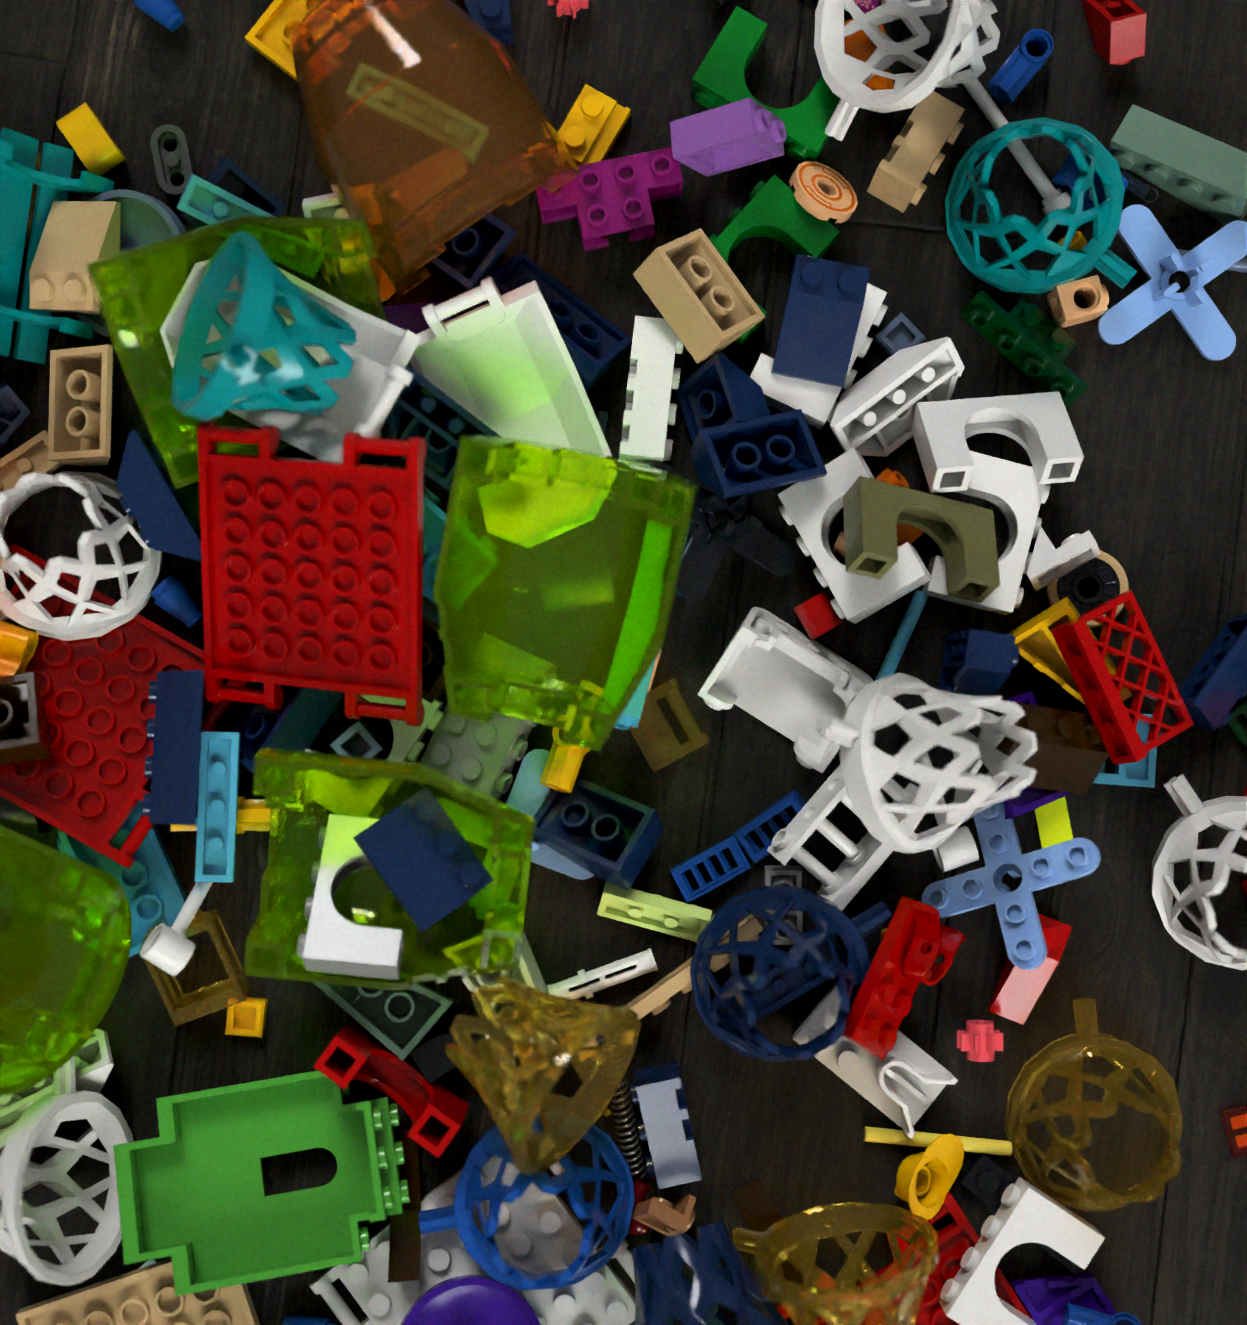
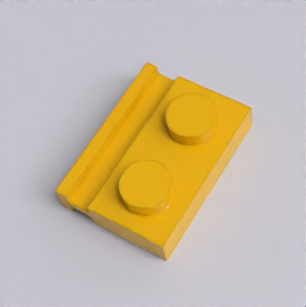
[550,84,631,166]

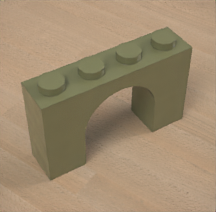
[843,476,1000,603]

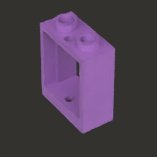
[670,98,787,177]

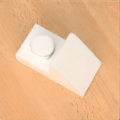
[1027,527,1101,591]

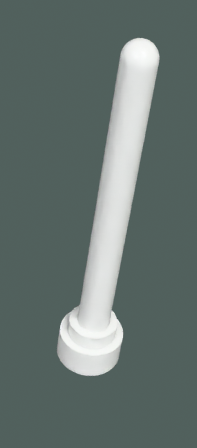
[962,78,1071,215]

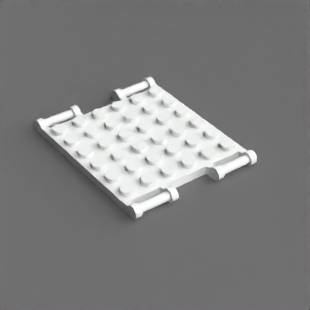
[309,1128,654,1325]

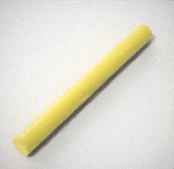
[863,1126,1012,1156]

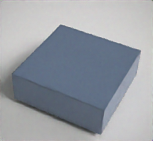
[874,312,926,357]

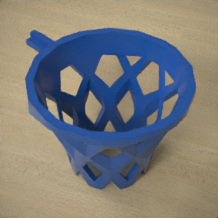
[418,1106,635,1291]

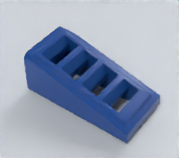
[733,790,806,864]
[670,835,751,903]

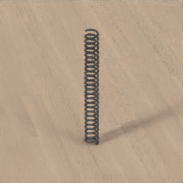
[592,1006,646,1179]

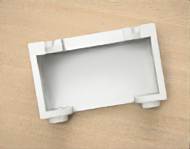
[697,607,873,773]

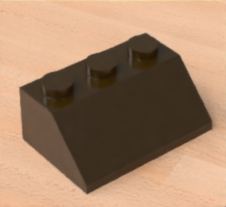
[0,672,52,766]
[990,703,1109,795]

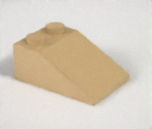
[30,201,121,315]

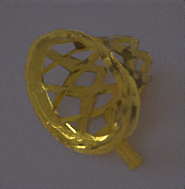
[446,975,641,1175]
[1005,997,1182,1212]
[732,1202,939,1325]

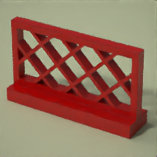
[1050,590,1194,765]

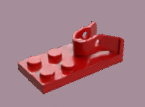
[842,896,966,1061]

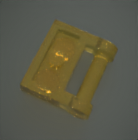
[630,678,711,773]

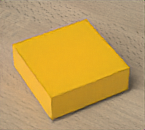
[225,996,268,1038]

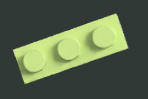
[597,881,712,942]

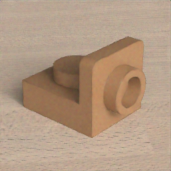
[632,1194,696,1237]

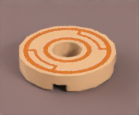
[789,161,858,223]

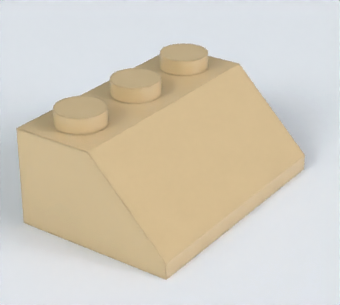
[632,228,765,364]
[48,344,113,466]

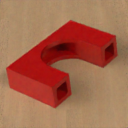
[313,1019,470,1158]

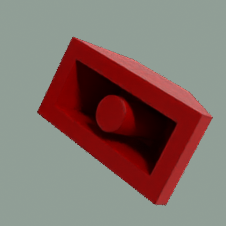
[1082,0,1146,65]

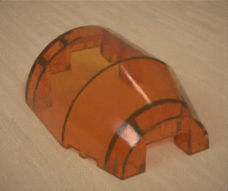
[290,0,582,296]

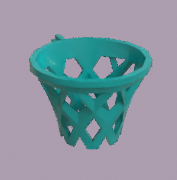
[945,117,1137,294]
[171,231,356,421]

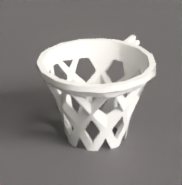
[814,0,1000,141]
[0,471,163,641]
[815,672,1038,854]
[1151,774,1247,970]
[0,1052,134,1286]

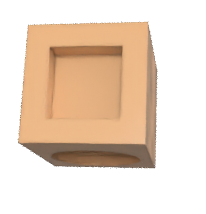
[1047,275,1109,329]

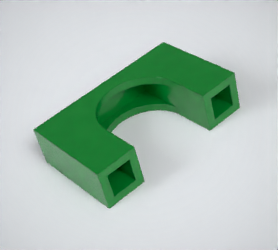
[691,6,840,163]
[708,174,840,348]

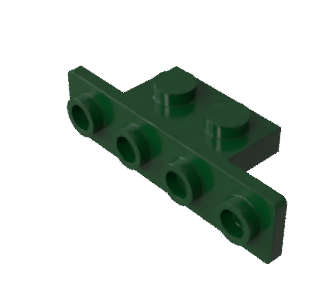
[960,291,1088,409]

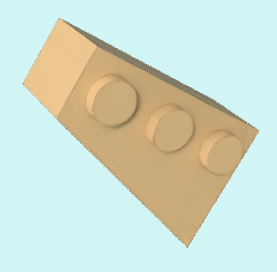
[867,91,965,213]

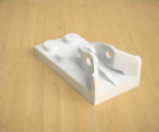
[792,982,958,1139]

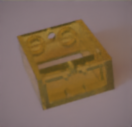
[139,909,249,1026]

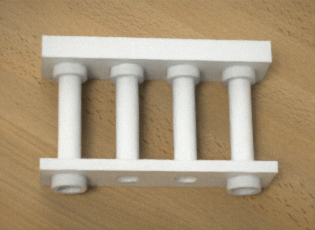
[767,745,919,910]

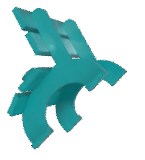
[0,128,114,364]

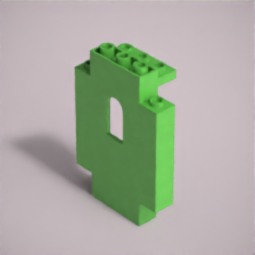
[113,1070,410,1297]

